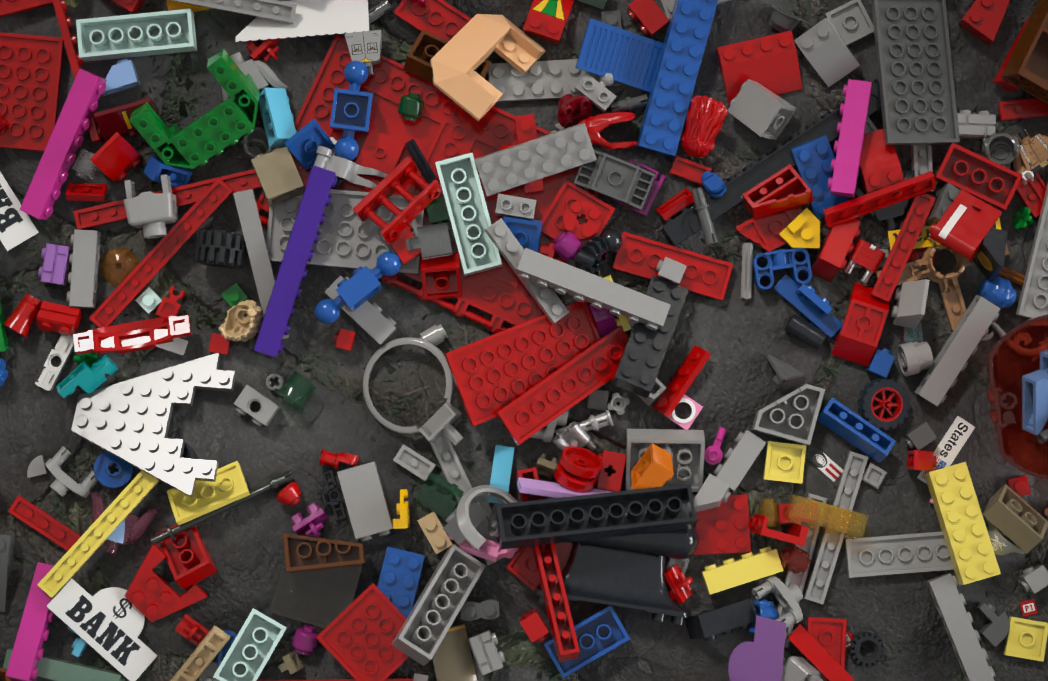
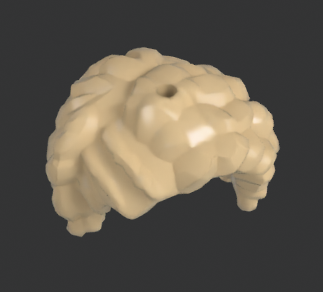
[219,300,263,342]

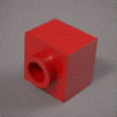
[333,328,357,352]

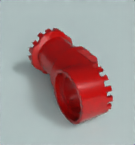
[319,449,360,470]

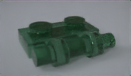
[415,472,464,519]

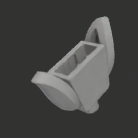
[221,52,288,101]

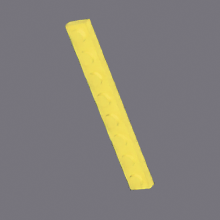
[37,471,159,598]

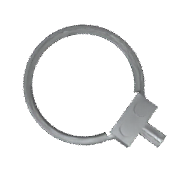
[363,337,463,445]

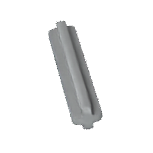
[741,243,753,300]

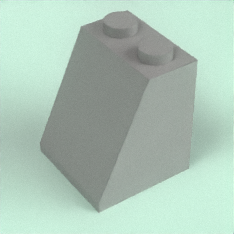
[727,79,797,140]

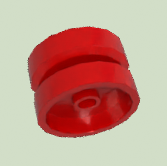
[554,446,603,493]

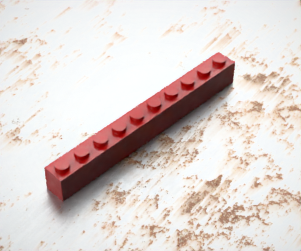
[516,467,580,662]

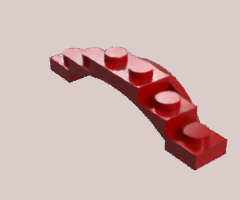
[73,315,191,355]

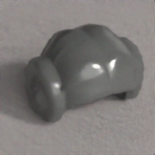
[240,127,275,159]
[982,132,1020,165]

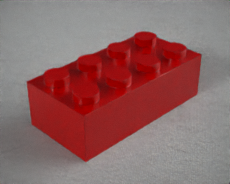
[935,142,1023,213]

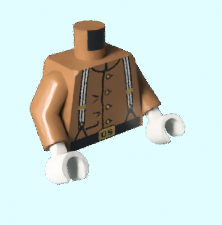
[1013,129,1048,185]

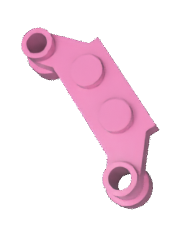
[448,534,519,562]

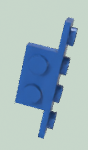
[774,274,843,338]

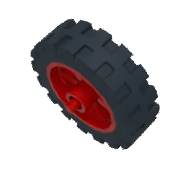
[857,378,911,430]

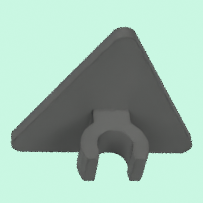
[767,354,805,385]

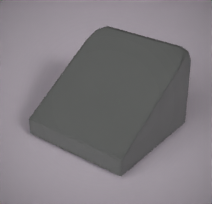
[587,390,609,411]

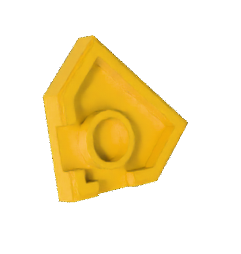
[778,208,820,249]
[393,489,410,529]

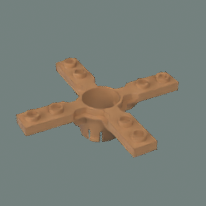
[875,222,1009,330]

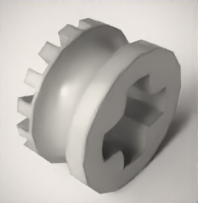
[266,373,284,391]

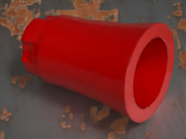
[3,294,42,338]

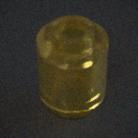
[758,498,779,527]

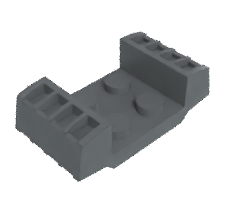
[574,149,656,210]

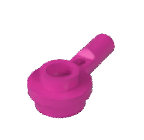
[704,427,727,465]

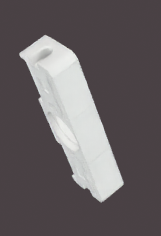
[35,335,74,391]

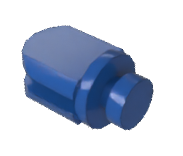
[701,171,726,198]

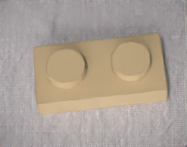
[417,511,453,554]

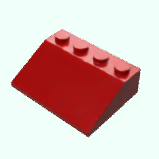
[715,30,803,107]

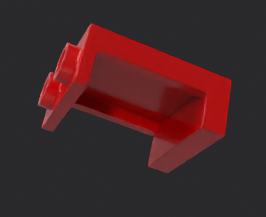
[749,514,809,546]

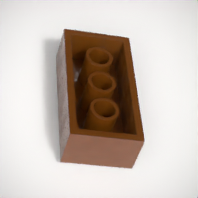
[403,30,491,83]

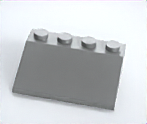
[625,429,705,492]

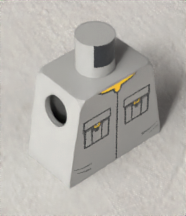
[345,30,382,76]

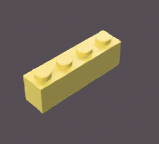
[701,546,783,594]

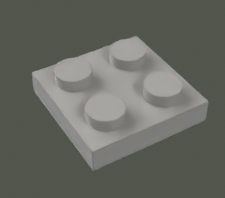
[824,0,874,46]

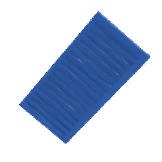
[575,18,664,93]

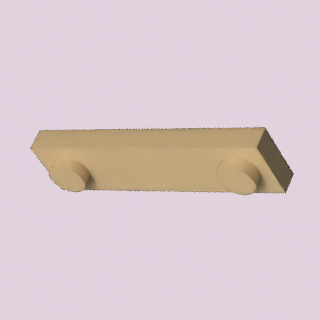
[170,625,230,681]

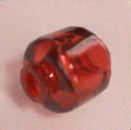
[780,545,811,574]

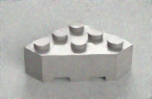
[751,384,825,445]

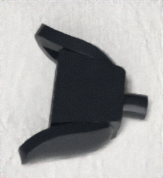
[854,170,914,231]

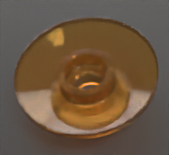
[101,248,139,286]

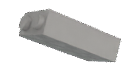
[337,461,393,542]

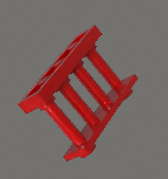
[352,156,443,244]

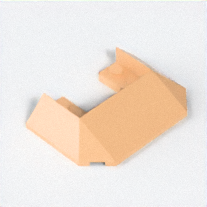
[430,14,546,121]

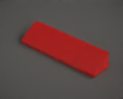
[786,624,854,681]

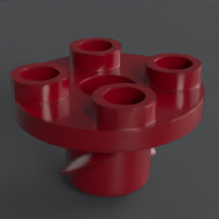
[557,94,592,129]

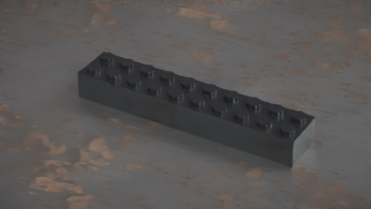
[495,484,697,550]

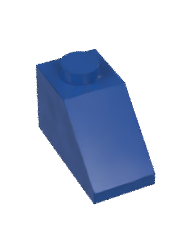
[144,155,192,187]

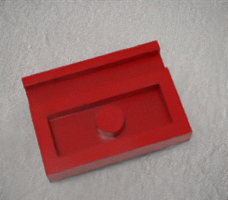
[1015,172,1047,219]

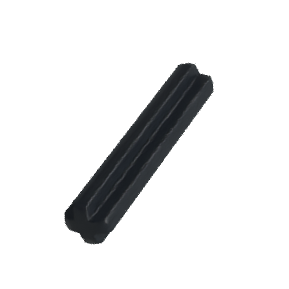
[405,139,441,186]

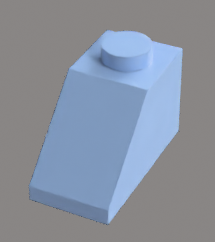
[102,59,140,96]

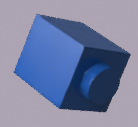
[866,347,895,378]

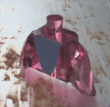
[91,492,160,554]

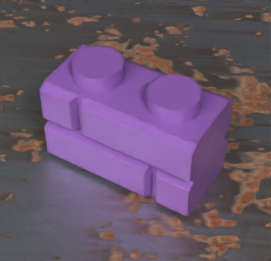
[38,243,72,286]

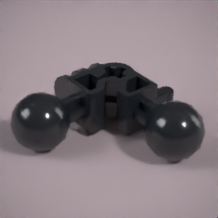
[575,229,623,276]

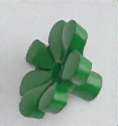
[1012,206,1033,230]
[73,352,99,367]

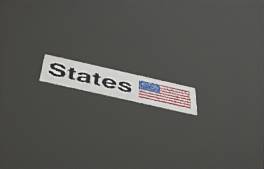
[917,416,975,484]

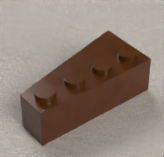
[283,533,366,574]

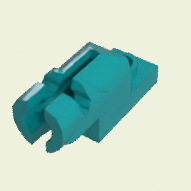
[56,355,118,398]

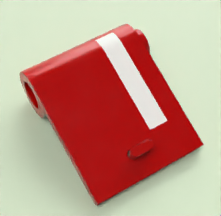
[929,190,1002,261]

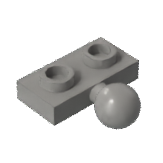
[574,73,617,112]

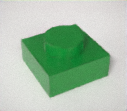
[221,283,248,308]

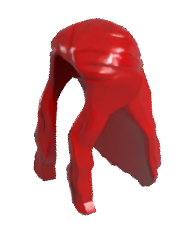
[680,95,728,158]
[578,112,637,149]

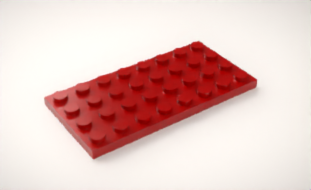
[444,300,600,426]

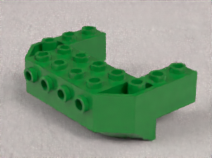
[130,49,260,169]

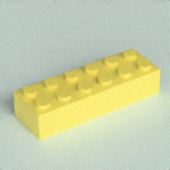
[924,462,1001,585]

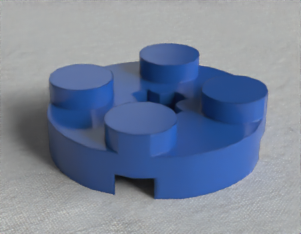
[93,451,133,488]

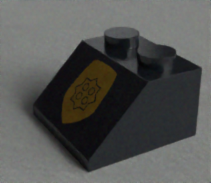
[972,228,1008,281]

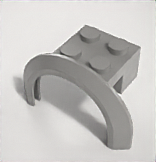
[443,485,518,550]

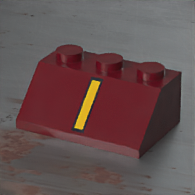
[94,98,159,141]

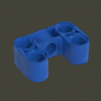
[752,248,812,291]

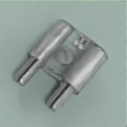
[552,421,596,452]

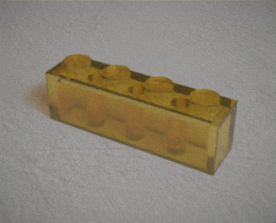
[785,494,869,540]

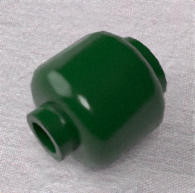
[398,92,425,121]

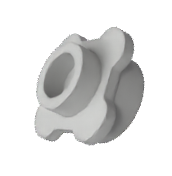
[607,393,630,415]

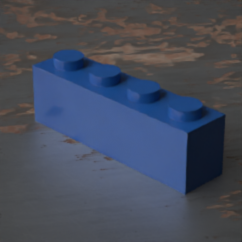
[817,397,896,463]

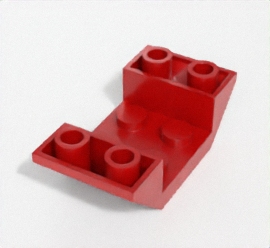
[831,282,891,367]

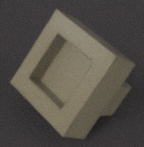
[535,453,557,479]
[278,650,304,674]

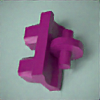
[291,503,329,538]

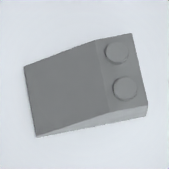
[794,18,860,87]

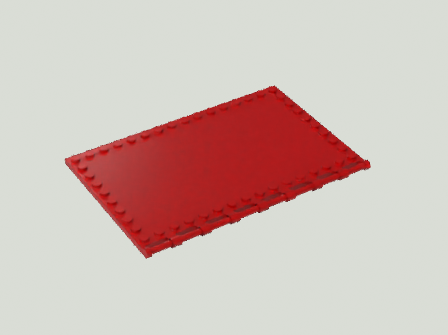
[256,34,598,333]

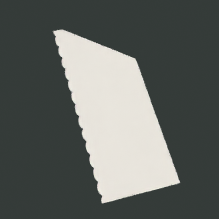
[236,0,369,42]

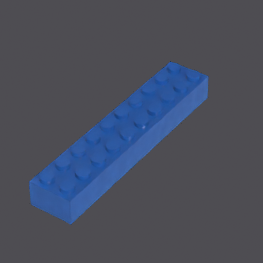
[635,0,718,157]

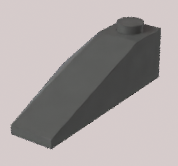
[0,533,16,612]

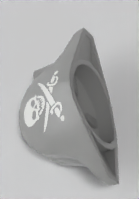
[986,523,1025,555]

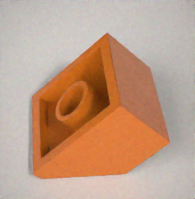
[630,443,674,490]

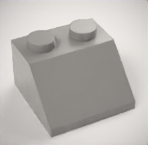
[891,279,930,329]

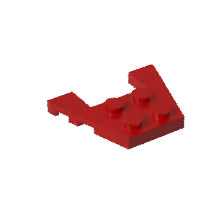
[125,543,207,623]

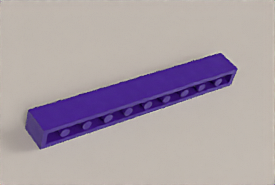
[254,165,338,357]

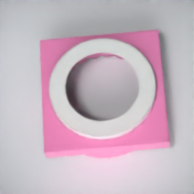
[668,394,703,430]

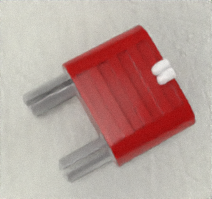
[844,239,886,284]

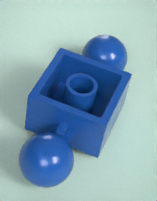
[330,60,373,161]
[315,251,401,324]

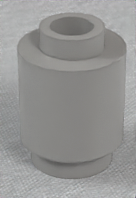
[419,324,448,346]

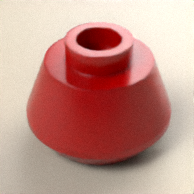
[277,482,302,507]

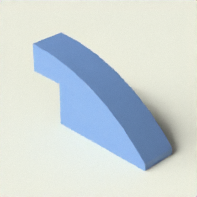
[1022,349,1048,435]

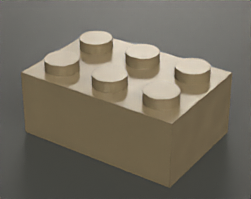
[983,484,1048,553]

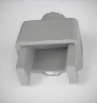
[124,174,178,239]
[782,656,823,681]

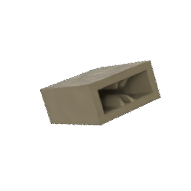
[251,146,305,207]

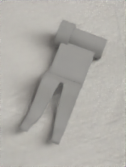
[314,146,388,189]

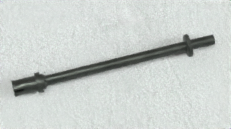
[150,470,295,544]

